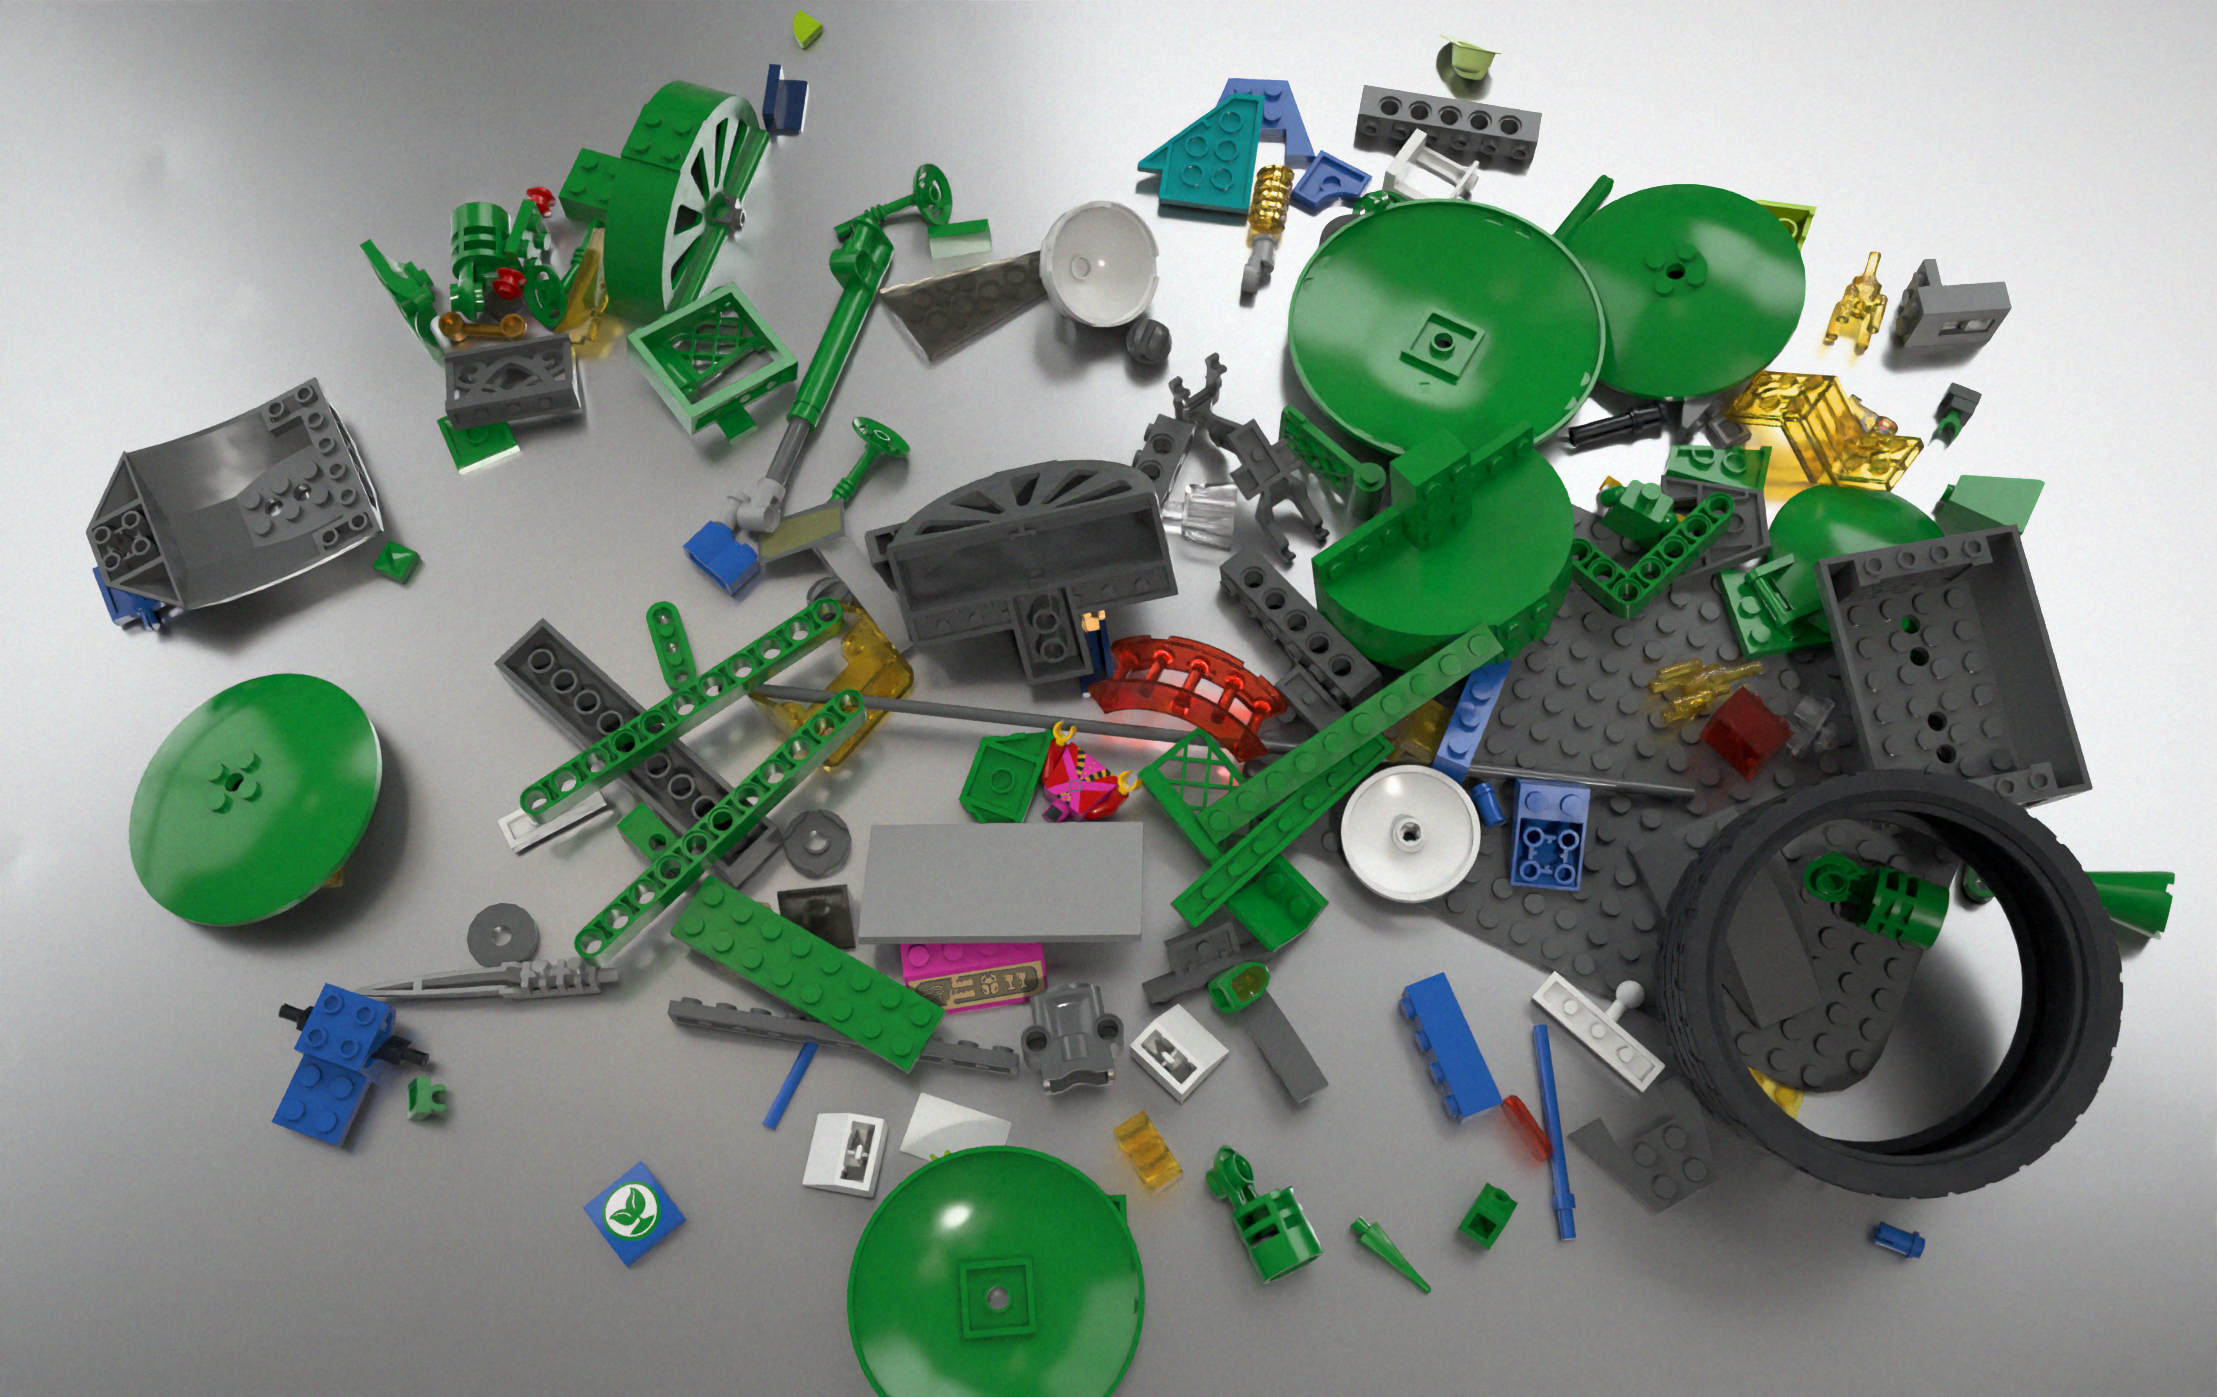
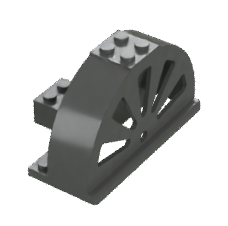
[886,459,1179,686]

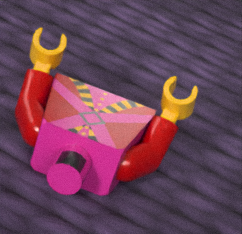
[1041,720,1143,823]

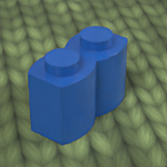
[683,520,759,595]

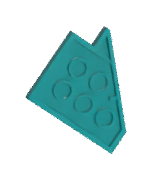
[1137,92,1265,214]

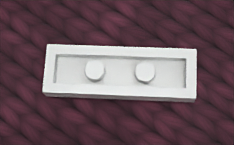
[497,780,607,853]

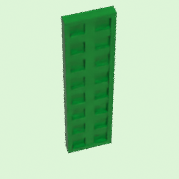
[670,875,947,1074]

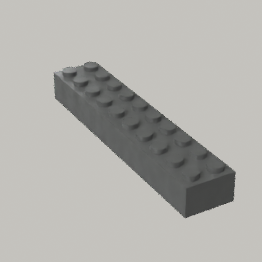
[494,618,783,888]

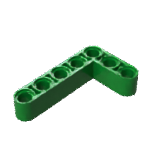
[1571,492,1735,619]

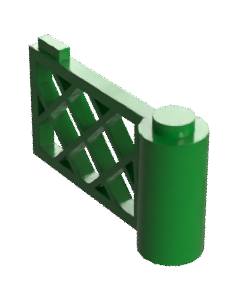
[649,312,764,403]
[1278,404,1386,521]

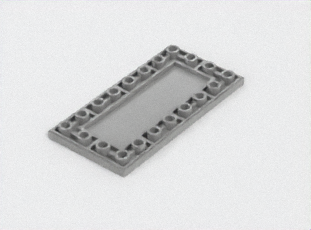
[858,822,1144,944]

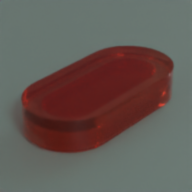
[1501,1094,1553,1163]

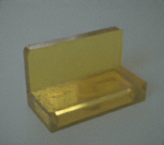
[1388,699,1454,765]

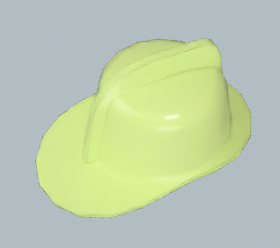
[1440,33,1502,80]

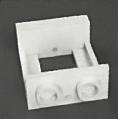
[1382,129,1479,201]

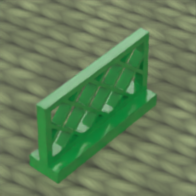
[1137,725,1273,867]

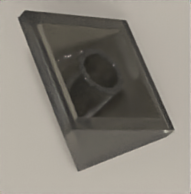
[777,884,856,950]

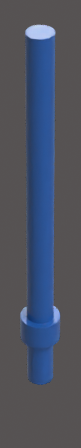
[1533,1024,1576,1241]

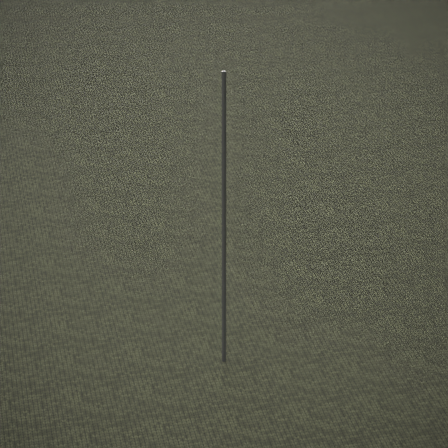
[718,684,1695,801]

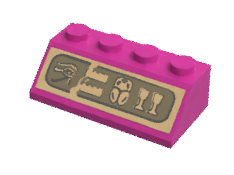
[900,943,1048,1016]

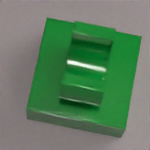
[407,1077,446,1120]

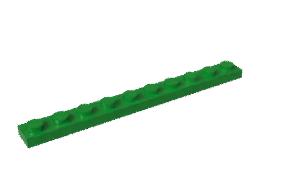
[1196,621,1504,844]

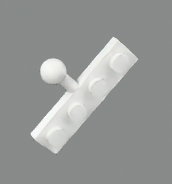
[1532,971,1666,1093]

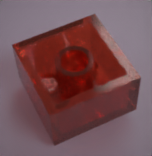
[1699,686,1794,782]

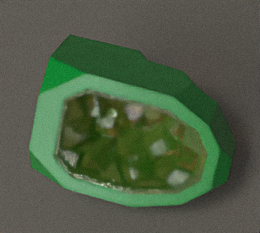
[1208,961,1270,1014]

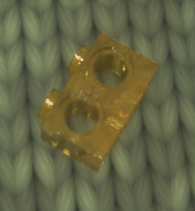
[1113,1110,1184,1199]

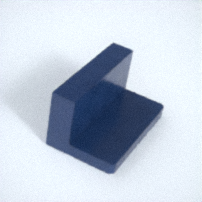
[762,64,808,133]
[1080,619,1116,698]

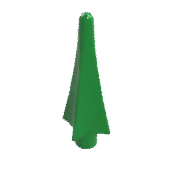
[1350,1216,1431,1294]

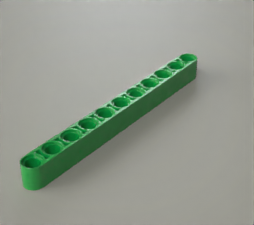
[520,597,845,824]
[574,688,868,967]

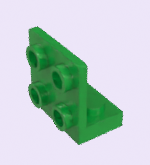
[1225,855,1330,952]

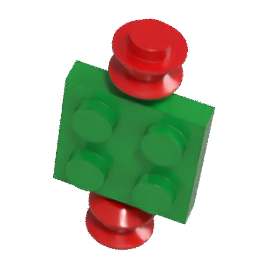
[492,186,556,300]

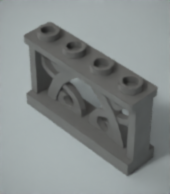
[444,333,581,431]

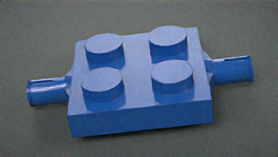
[92,566,167,632]

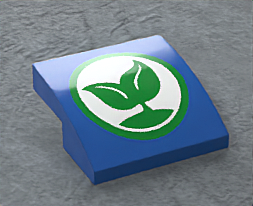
[583,1161,687,1268]

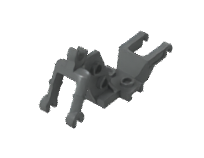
[1168,352,1330,563]

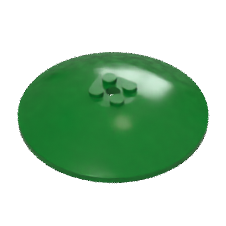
[1564,184,1806,401]
[129,673,382,927]
[847,1145,1145,1397]

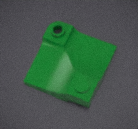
[359,239,444,360]

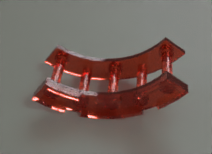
[1087,635,1289,763]

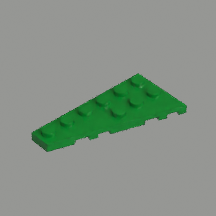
[1714,569,1833,660]

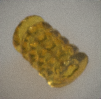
[1248,164,1295,235]

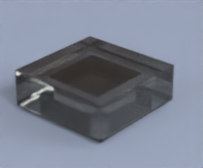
[484,288,524,323]

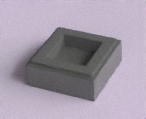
[1706,410,1752,449]

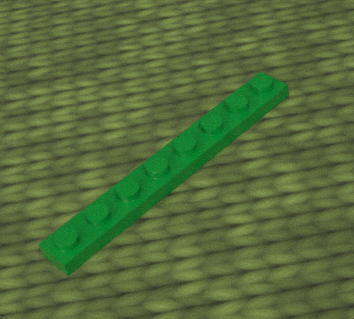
[1170,733,1395,930]

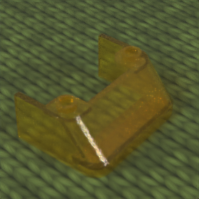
[748,600,914,767]

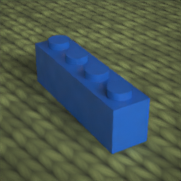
[1431,659,1513,786]
[1400,972,1503,1125]

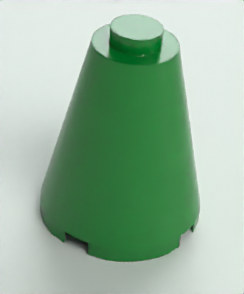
[2084,870,2175,940]

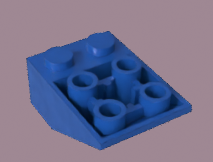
[1510,778,1591,891]

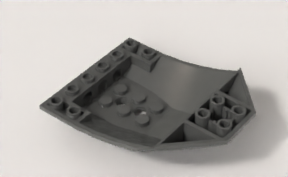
[85,377,384,610]

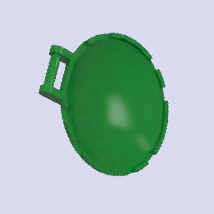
[1744,482,1946,634]

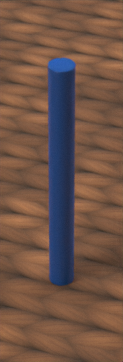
[762,1021,819,1130]

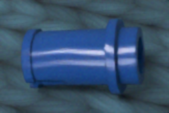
[1470,782,1506,828]
[1874,1221,1925,1260]

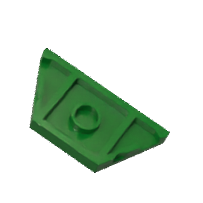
[958,729,1055,824]

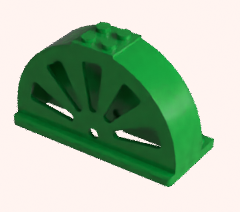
[558,80,771,325]
[1311,419,1574,671]

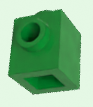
[1458,1182,1518,1249]

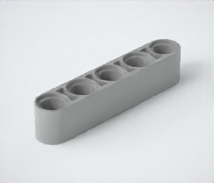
[812,532,914,656]

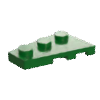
[1665,445,1772,491]

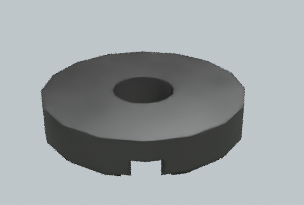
[783,809,852,877]
[467,903,539,968]

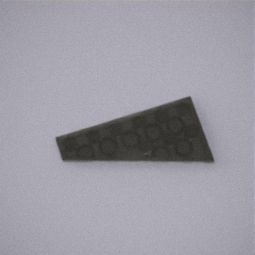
[879,250,1047,363]

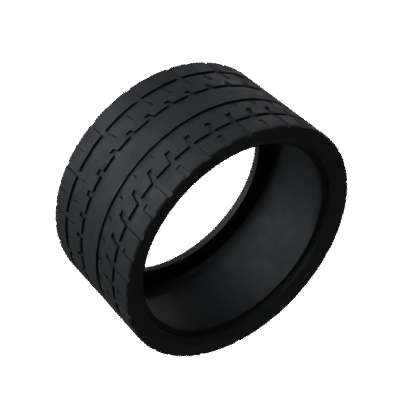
[1654,769,2123,1199]

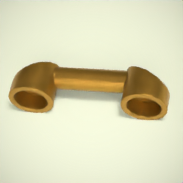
[438,312,527,342]

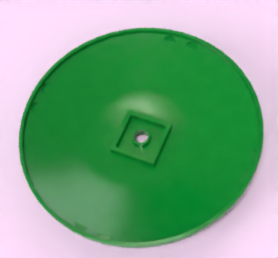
[1288,198,1606,458]

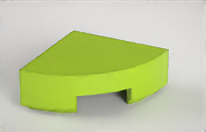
[793,10,823,49]

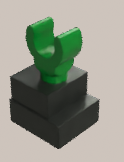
[1935,382,1983,442]

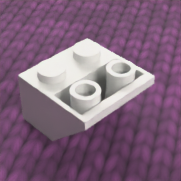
[1130,1004,1229,1103]
[802,1113,888,1198]

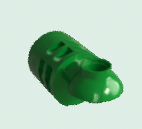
[450,202,511,323]
[1803,851,1950,951]
[1206,1145,1325,1284]

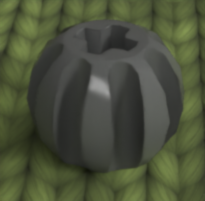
[1126,319,1173,364]
[806,577,855,622]

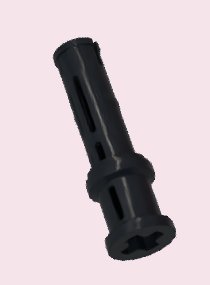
[1568,400,1668,447]

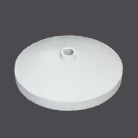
[1341,765,1481,903]

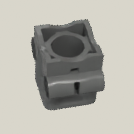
[1020,983,1124,1095]

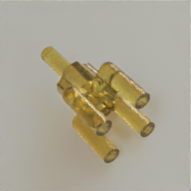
[1826,251,1888,351]
[1647,658,1763,724]

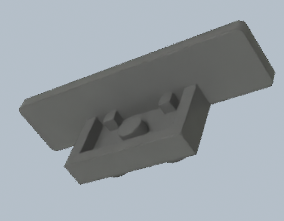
[1142,917,1280,1003]

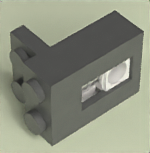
[1896,258,2012,347]

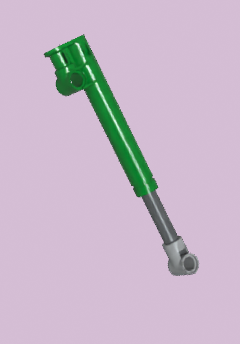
[737,216,895,533]

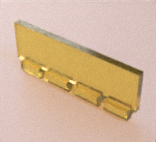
[554,228,609,345]

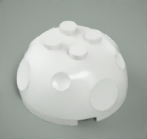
[1039,200,1160,327]

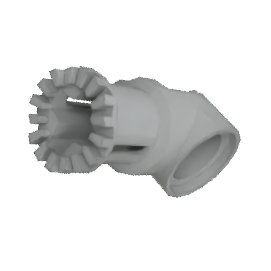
[1240,233,1279,294]

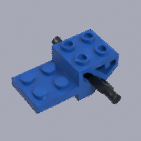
[272,983,430,1148]

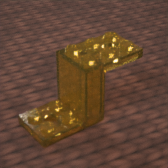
[1725,371,1925,492]

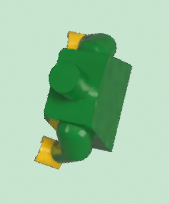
[1598,475,1686,550]

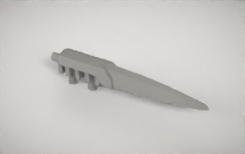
[354,957,618,999]

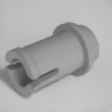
[715,490,751,532]

